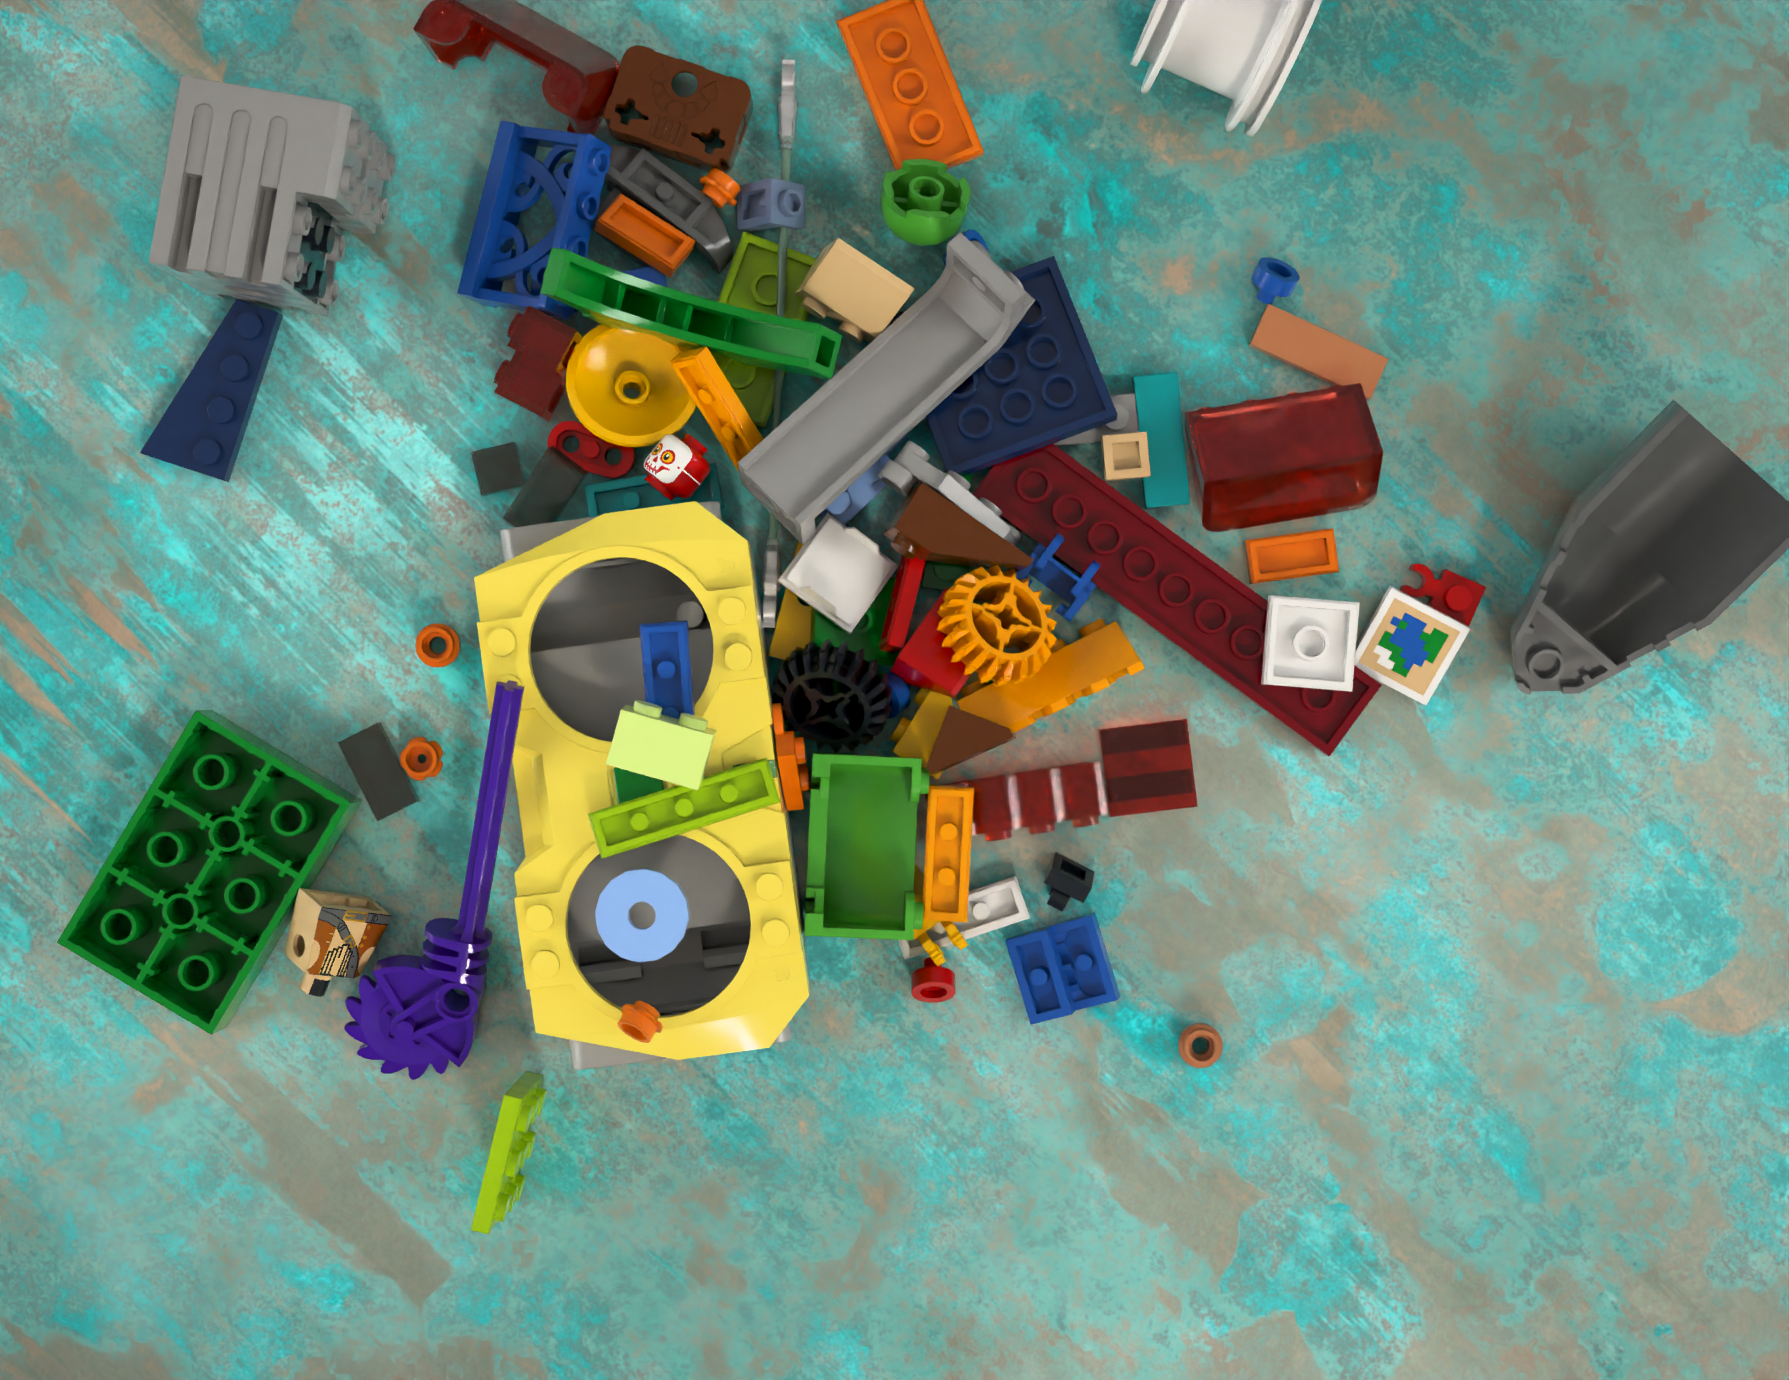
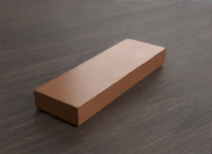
[1248,304,1389,401]

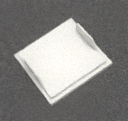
[778,513,899,634]

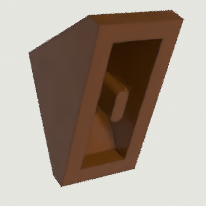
[926,705,1016,775]

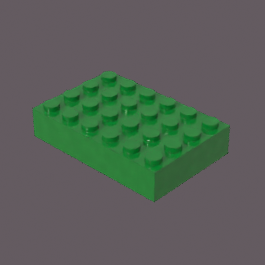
[57,710,363,1035]

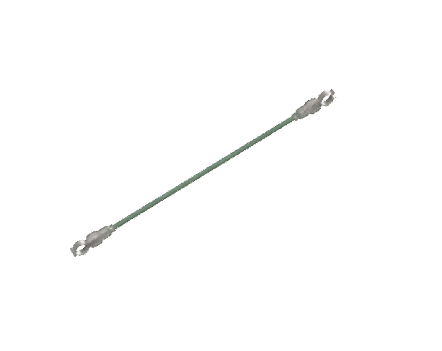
[761,59,799,628]

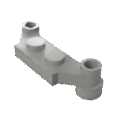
[878,441,1023,573]

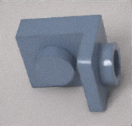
[737,178,805,233]

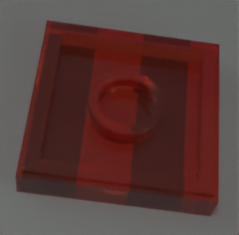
[1098,719,1198,817]

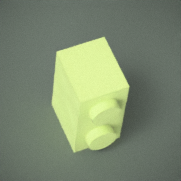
[606,700,716,790]

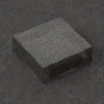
[471,442,526,496]

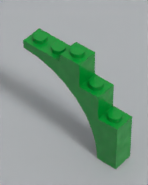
[540,247,842,379]

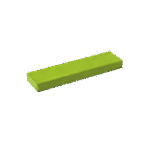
[588,758,781,859]

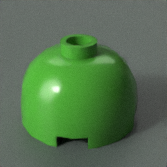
[880,159,971,246]

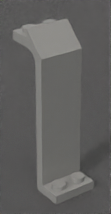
[738,232,1035,545]

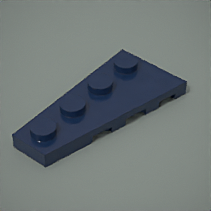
[140,299,283,482]

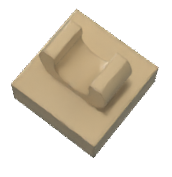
[1101,432,1151,481]

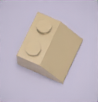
[795,238,914,343]

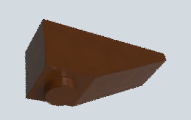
[883,482,1033,573]

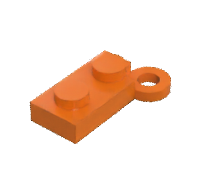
[772,703,811,811]

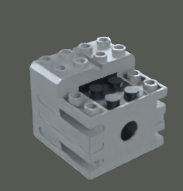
[149,75,396,316]

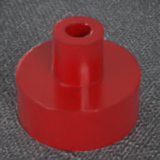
[911,957,956,1003]

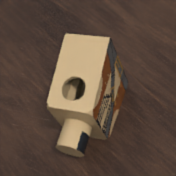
[285,888,392,997]

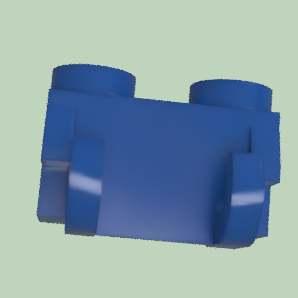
[1016,533,1101,622]

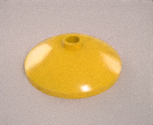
[566,324,697,447]

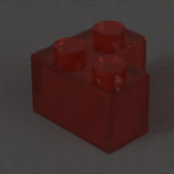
[494,305,583,422]

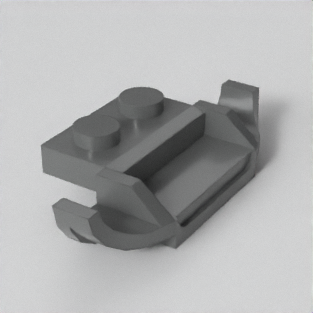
[592,145,732,274]

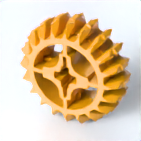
[936,565,1057,687]

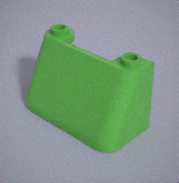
[804,752,930,940]

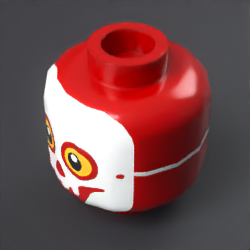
[644,433,711,502]

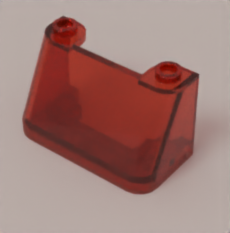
[413,0,620,135]

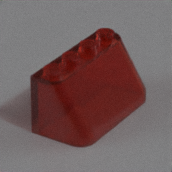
[1185,383,1383,532]

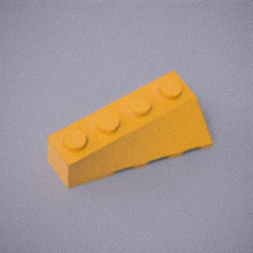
[955,618,1145,733]

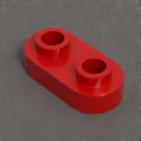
[547,421,636,479]

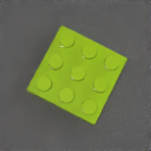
[471,1071,547,1235]

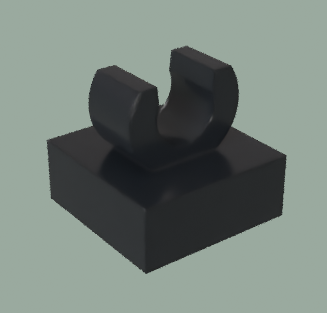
[1044,852,1095,911]

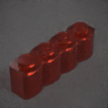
[925,760,1108,841]

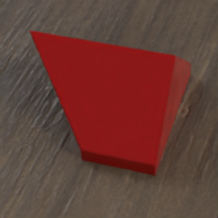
[890,588,971,698]

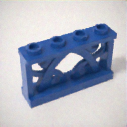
[457,121,611,319]

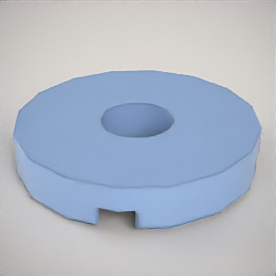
[595,868,690,962]

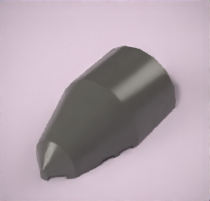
[1510,399,1789,695]

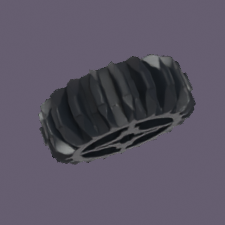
[772,638,892,753]

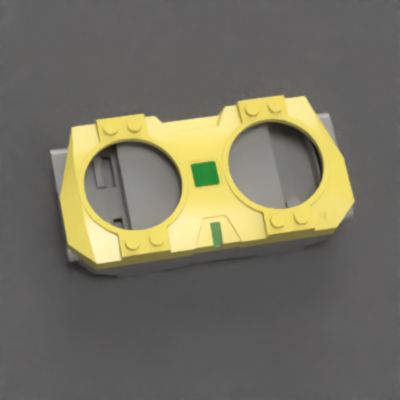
[474,501,811,1070]

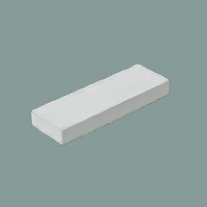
[898,875,1030,960]

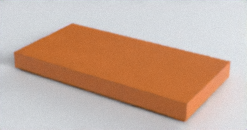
[836,0,984,171]

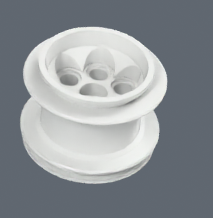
[1130,0,1322,137]

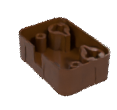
[603,45,753,173]

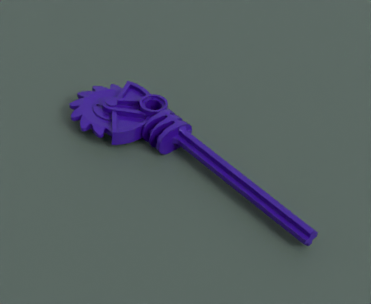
[344,680,524,1080]

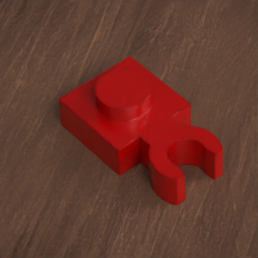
[1399,564,1486,626]

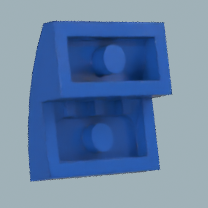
[1005,912,1120,1025]

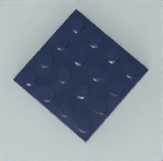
[889,256,1118,477]

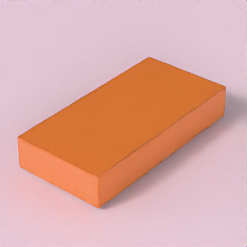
[595,193,696,278]
[1244,528,1339,584]

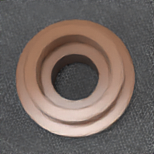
[1178,1023,1223,1068]

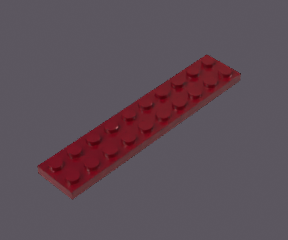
[972,444,1382,756]

